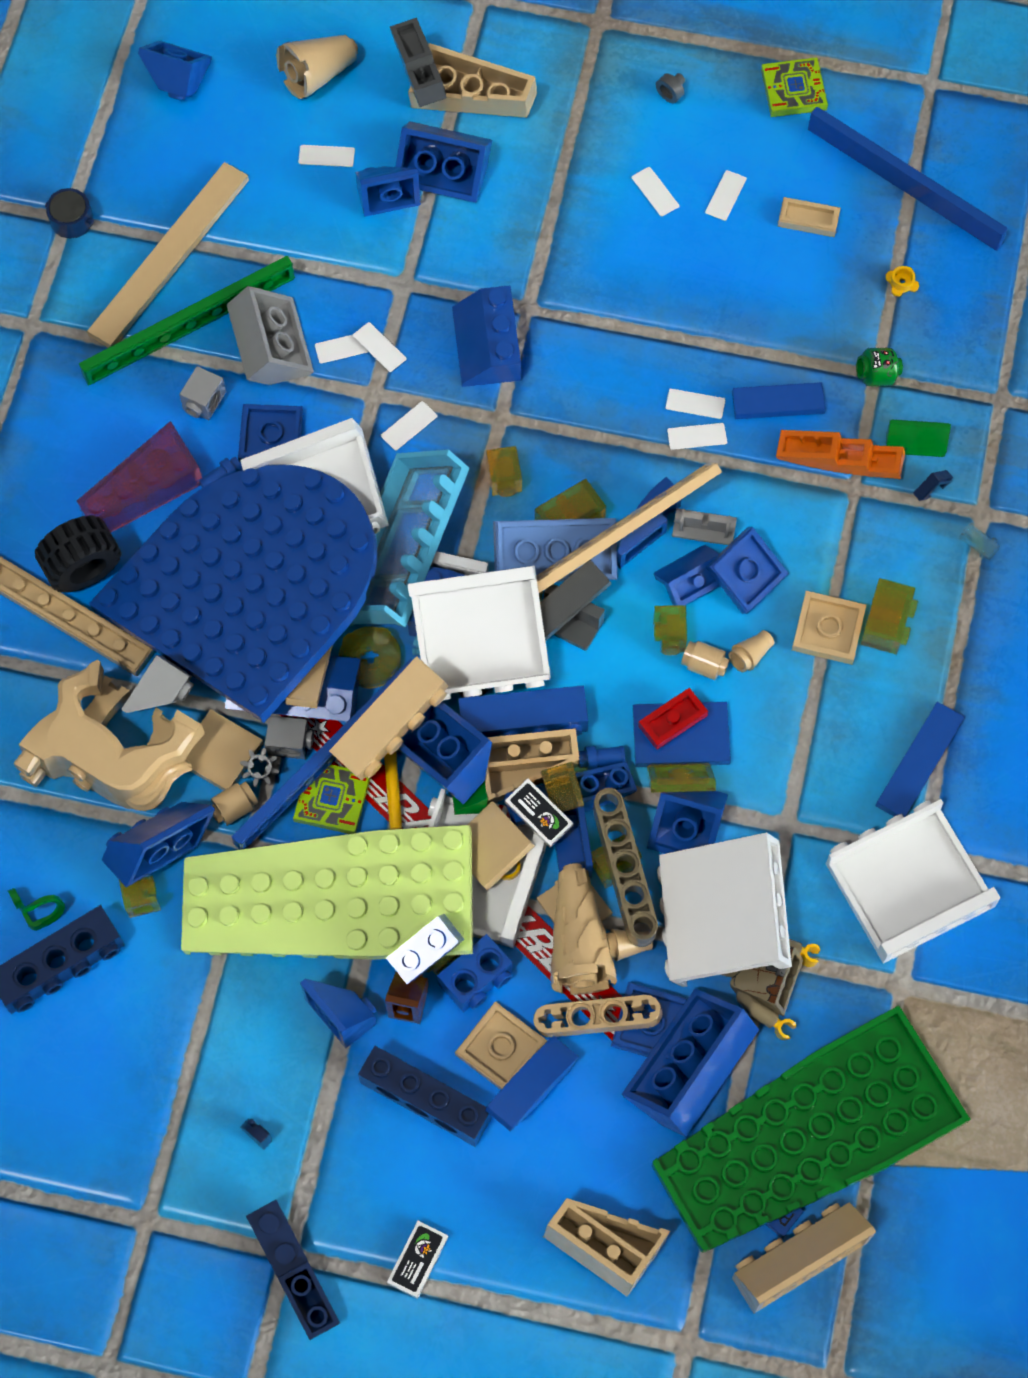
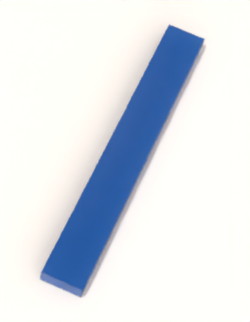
[808,107,1008,251]
[231,659,412,850]

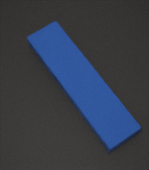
[875,701,965,817]

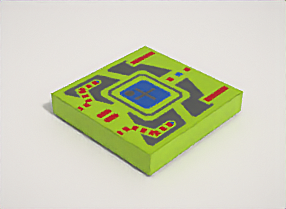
[761,57,828,117]
[293,765,371,834]

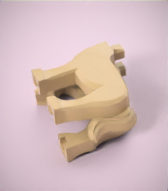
[13,660,205,811]

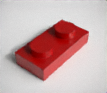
[638,687,708,750]

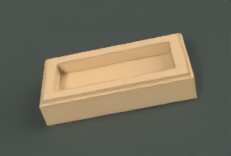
[777,197,841,237]

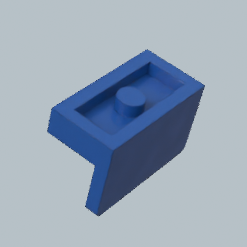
[654,545,720,609]
[555,806,593,878]

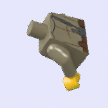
[721,939,820,1040]

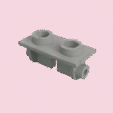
[672,508,737,545]

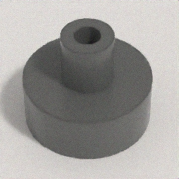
[656,73,685,104]

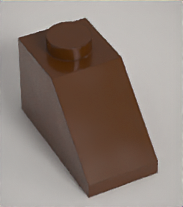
[385,972,429,1024]

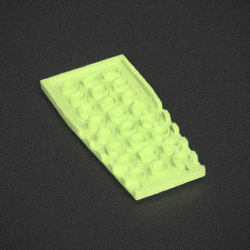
[181,825,473,960]

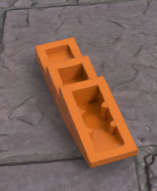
[776,430,905,479]

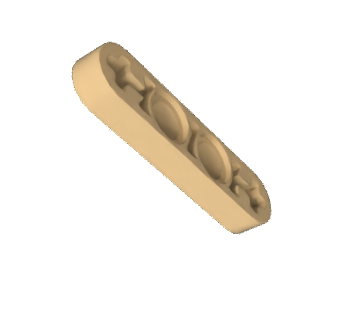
[533,995,663,1037]

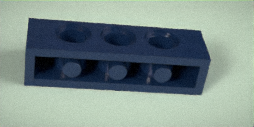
[0,905,125,1014]
[358,1046,492,1147]

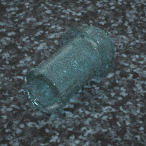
[959,523,1000,560]

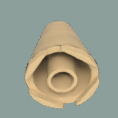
[276,35,358,99]

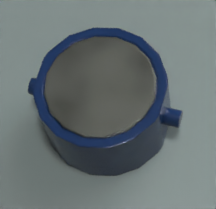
[45,188,94,239]

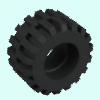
[35,515,122,593]

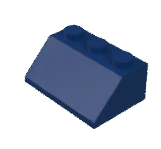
[395,121,492,203]
[452,285,521,387]
[398,702,492,805]
[102,802,215,888]

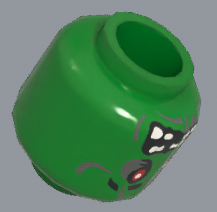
[856,347,903,387]

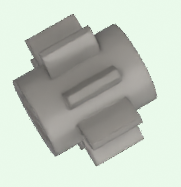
[240,748,279,787]

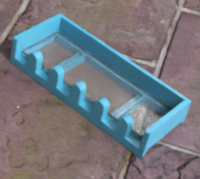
[350,450,470,628]

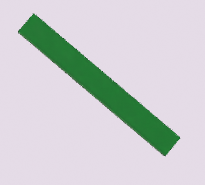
[78,255,295,385]

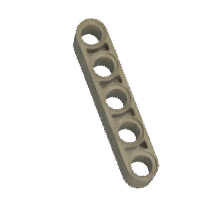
[593,788,658,947]

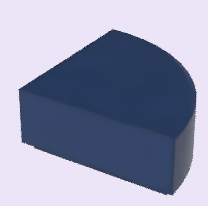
[913,470,953,501]
[240,1118,272,1150]

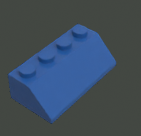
[225,655,361,722]
[622,988,759,1137]

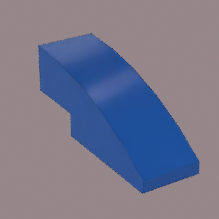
[617,477,682,568]
[485,1036,579,1132]

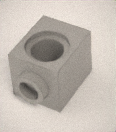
[179,366,226,420]
[265,716,314,760]

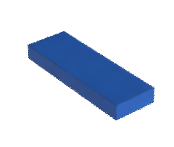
[732,382,825,419]

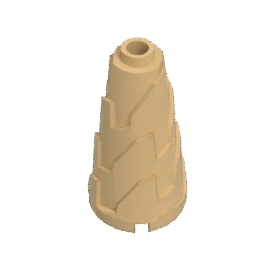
[550,863,617,995]

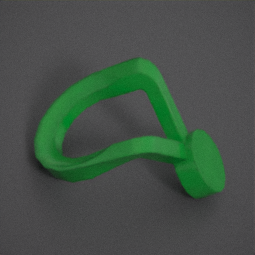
[8,888,65,931]

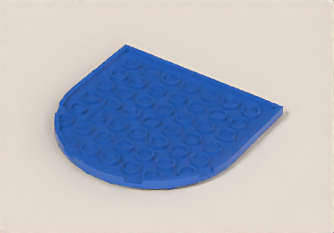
[89,465,377,723]

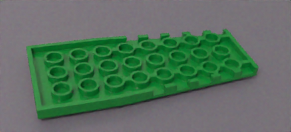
[652,1005,971,1253]

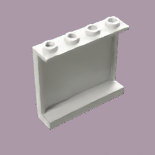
[241,418,389,534]
[408,565,551,700]
[423,789,547,949]
[826,799,1000,964]
[657,832,792,987]

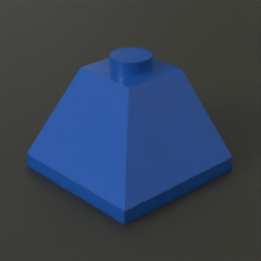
[138,41,212,100]
[355,166,421,217]
[647,786,728,854]
[300,979,376,1049]

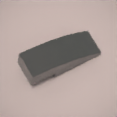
[390,17,447,108]

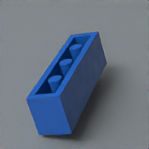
[458,685,588,737]

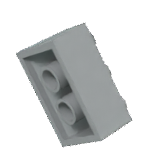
[226,286,314,385]
[121,655,194,713]

